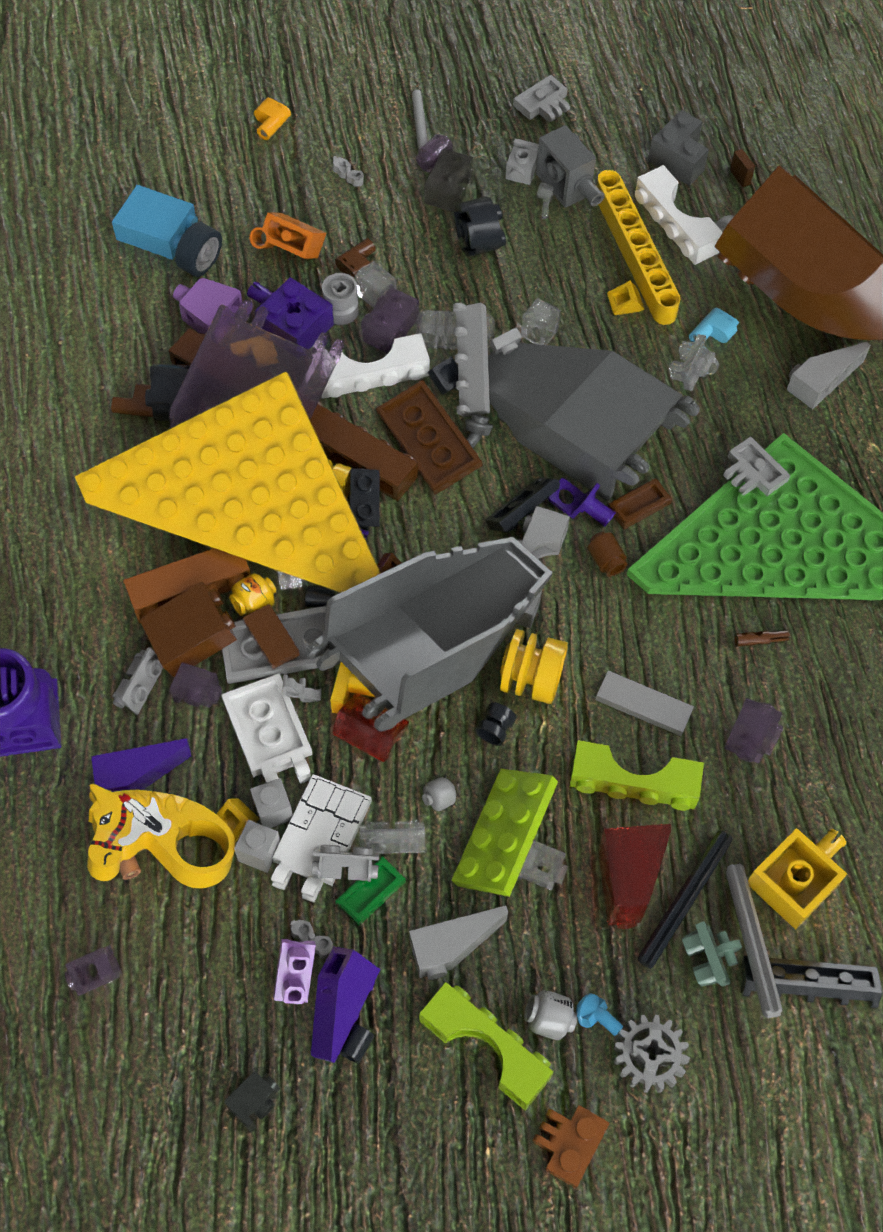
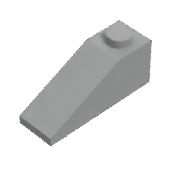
[787,342,871,409]
[409,906,508,980]

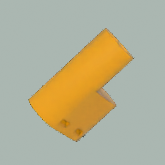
[254,97,291,141]

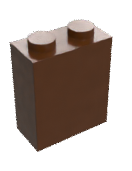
[139,582,237,678]

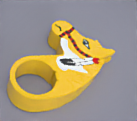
[87,784,235,888]

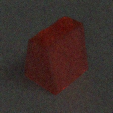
[598,824,671,929]

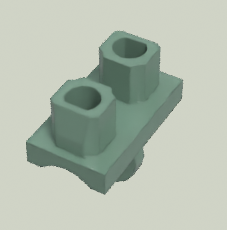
[682,921,742,987]

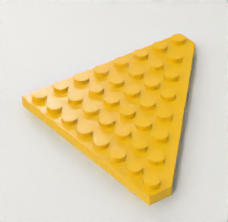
[74,372,381,593]

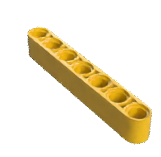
[596,170,681,325]

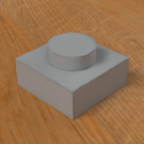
[490,327,522,355]

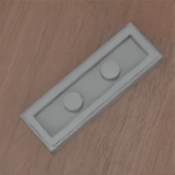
[595,671,694,736]

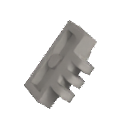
[513,75,570,122]
[723,436,790,496]

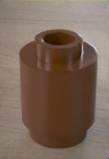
[587,531,628,577]

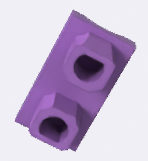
[273,939,316,1004]

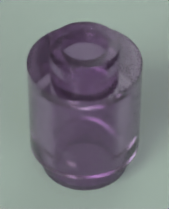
[416,134,453,172]

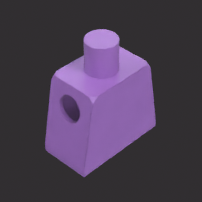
[173,278,243,342]

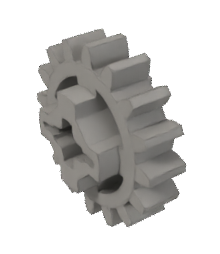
[613,1015,690,1093]

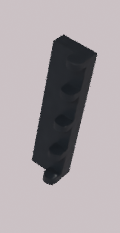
[741,956,883,1008]

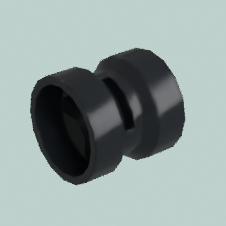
[475,702,517,746]

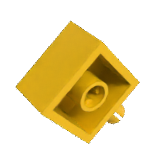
[748,828,847,930]

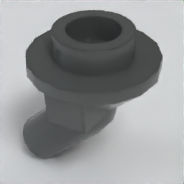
[465,414,493,448]

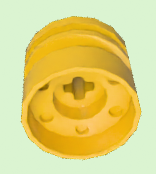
[500,629,568,704]

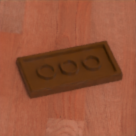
[375,380,483,495]

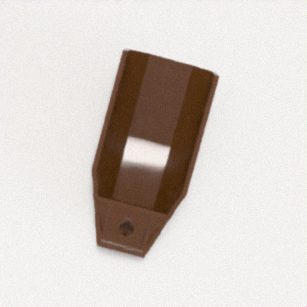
[714,165,883,340]

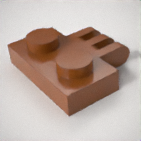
[532,1105,610,1188]

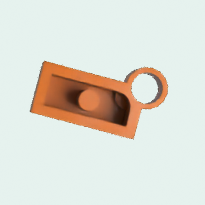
[249,212,327,259]

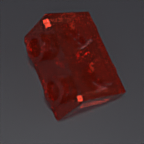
[332,693,409,762]

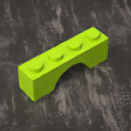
[569,740,704,811]
[419,982,554,1111]

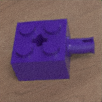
[247,277,334,359]

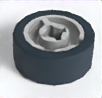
[175,221,222,277]

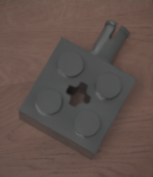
[536,125,604,208]

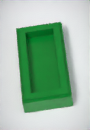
[335,856,406,927]

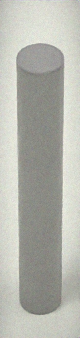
[412,90,428,154]

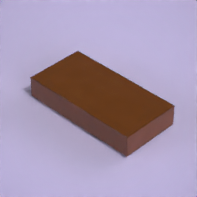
[608,478,672,530]
[243,604,300,669]

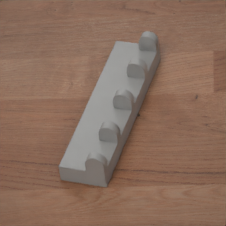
[453,302,490,417]

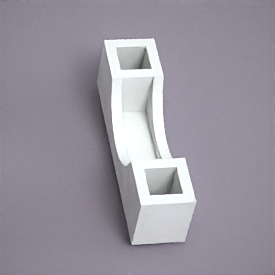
[635,165,723,265]
[313,333,430,399]

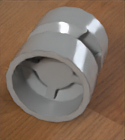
[322,273,359,325]

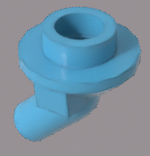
[576,993,623,1036]

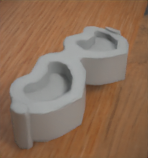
[333,156,364,187]
[282,675,321,702]
[290,920,333,959]

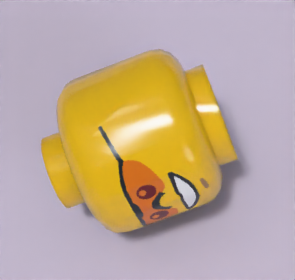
[229,573,276,616]

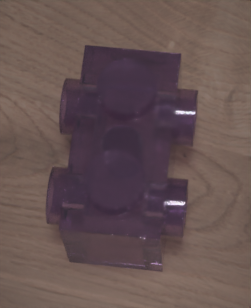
[361,287,419,354]
[724,698,784,764]

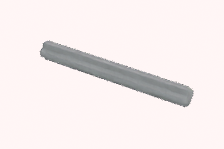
[726,864,782,1018]

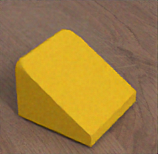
[607,280,645,315]
[217,798,259,842]

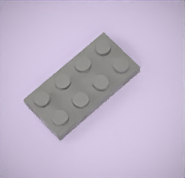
[222,606,341,684]

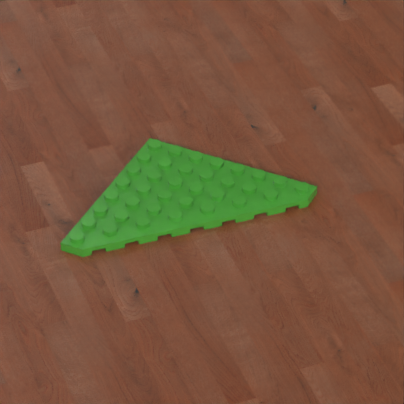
[627,433,883,600]

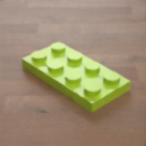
[451,769,558,897]

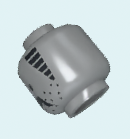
[524,990,578,1040]

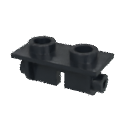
[350,468,380,531]

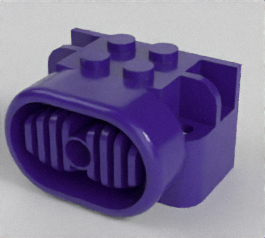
[0,648,62,757]

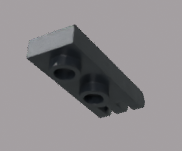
[485,477,560,532]

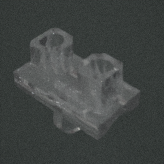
[669,334,719,391]

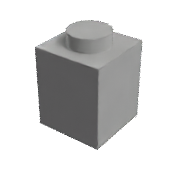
[250,778,293,828]
[234,820,280,873]

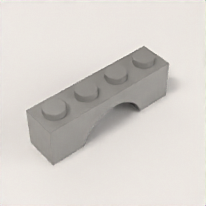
[516,506,570,629]

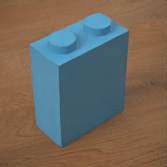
[112,185,198,260]

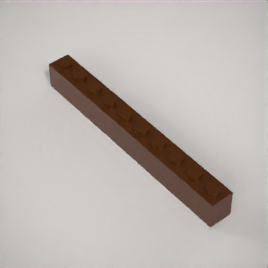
[168,328,418,502]

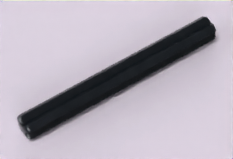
[638,830,733,969]

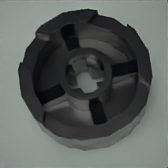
[453,196,506,257]
[145,364,201,422]

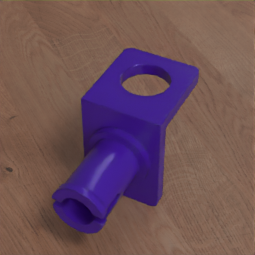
[547,478,616,527]

